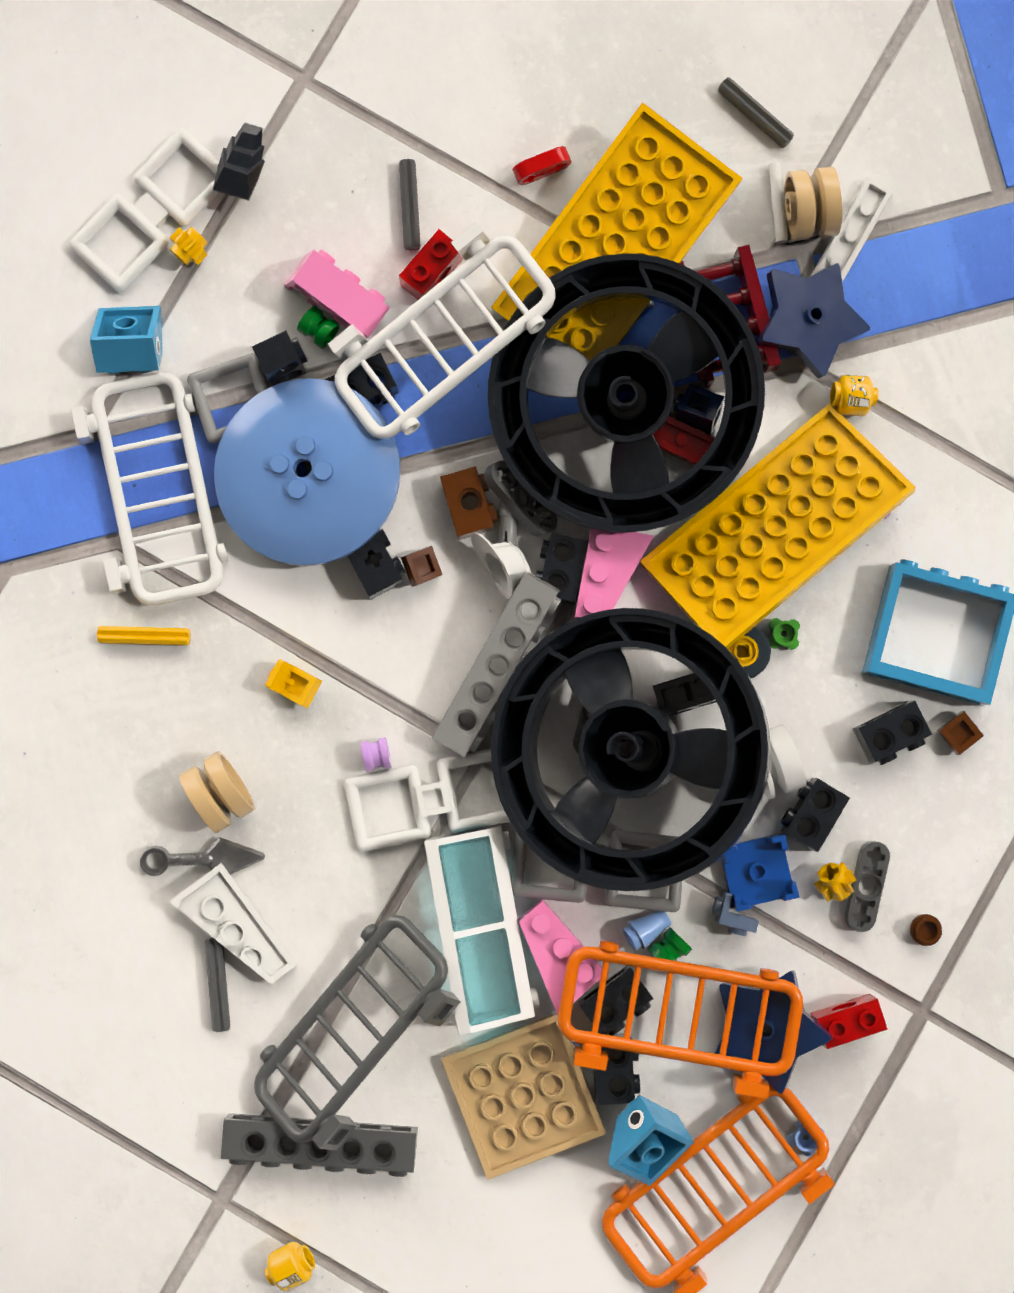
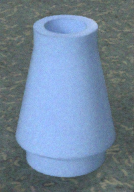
[622,911,671,951]

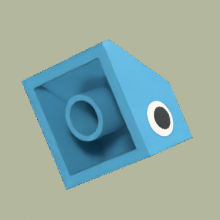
[90,306,162,374]
[608,1095,694,1186]

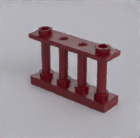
[680,244,781,388]

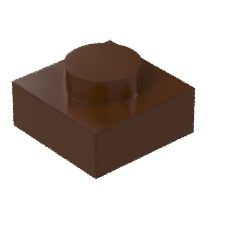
[401,546,443,587]
[937,711,984,755]

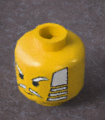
[830,375,878,416]
[265,1242,315,1291]

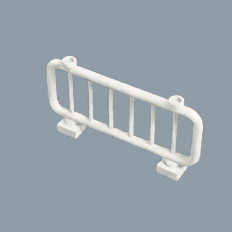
[328,222,555,439]
[71,372,228,605]

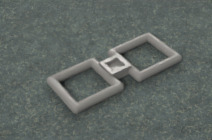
[187,353,299,477]
[511,830,682,912]

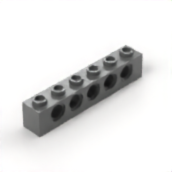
[221,1113,418,1177]

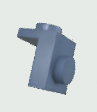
[712,891,759,936]

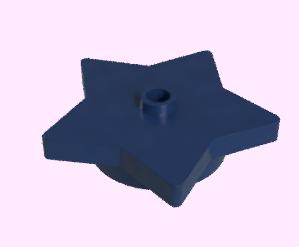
[758,263,870,379]
[715,970,833,1094]

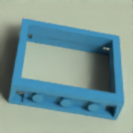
[862,559,1014,706]

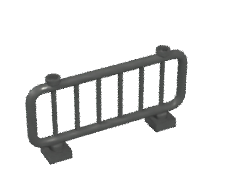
[254,915,461,1151]

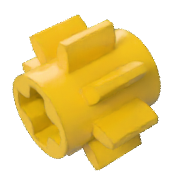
[169,227,208,266]
[814,862,856,902]

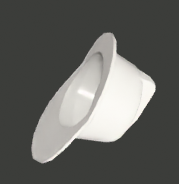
[471,532,532,599]

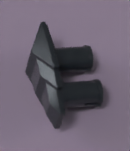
[213,122,265,201]

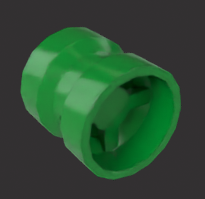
[297,305,340,349]
[648,927,692,961]

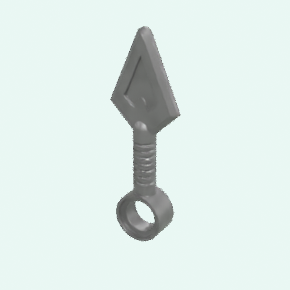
[140,837,265,876]

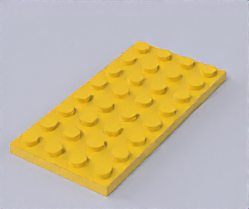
[491,102,743,360]
[640,403,916,649]

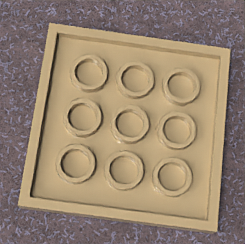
[441,1013,606,1180]

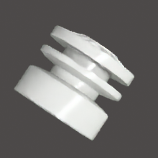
[759,724,807,804]

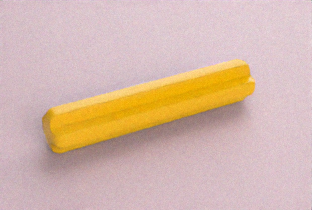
[97,626,191,646]

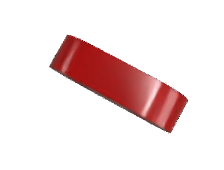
[512,146,572,185]

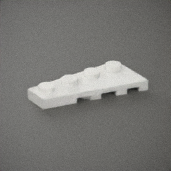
[169,863,297,984]

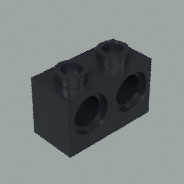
[251,330,308,386]
[324,352,399,406]
[536,533,588,605]
[653,673,716,717]
[852,700,932,765]
[780,778,850,852]
[578,965,654,1036]
[593,1033,640,1105]

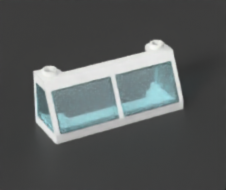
[424,825,540,1036]

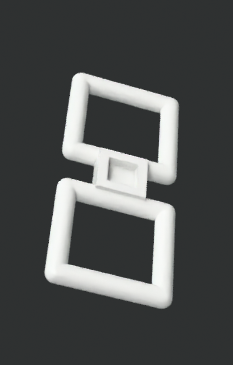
[70,128,219,292]
[345,749,510,852]

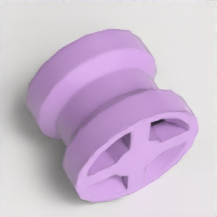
[361,737,392,772]

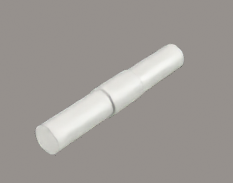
[769,162,788,244]

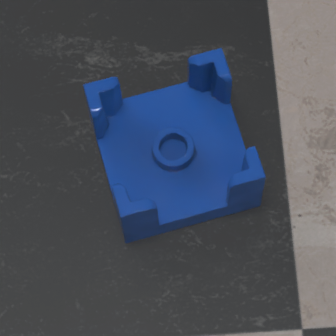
[721,833,800,912]

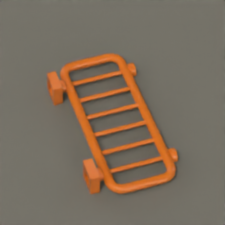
[558,941,803,1099]
[602,1083,835,1293]

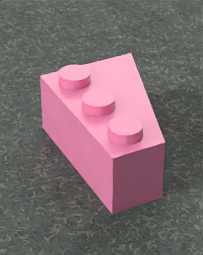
[283,250,390,338]
[573,528,654,620]
[518,899,602,1015]

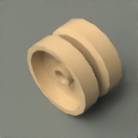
[784,166,842,241]
[179,751,256,834]

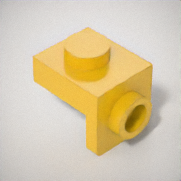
[265,659,322,709]

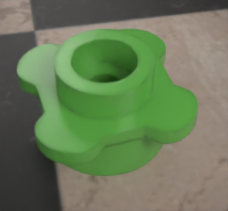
[768,618,800,650]

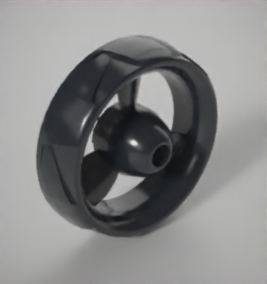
[488,254,765,532]
[491,608,771,891]

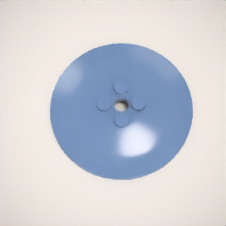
[214,378,401,566]

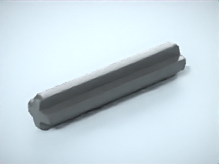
[718,77,794,148]
[399,159,421,251]
[205,937,230,1032]

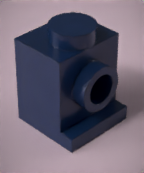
[673,384,724,436]

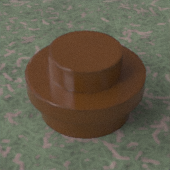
[910,914,942,946]

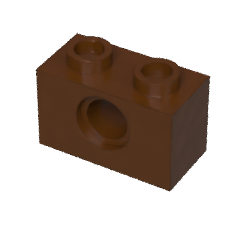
[440,466,498,541]

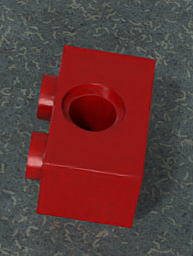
[399,229,464,300]
[810,994,888,1049]

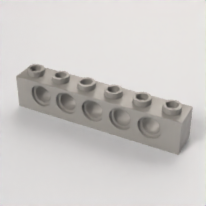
[432,572,561,757]

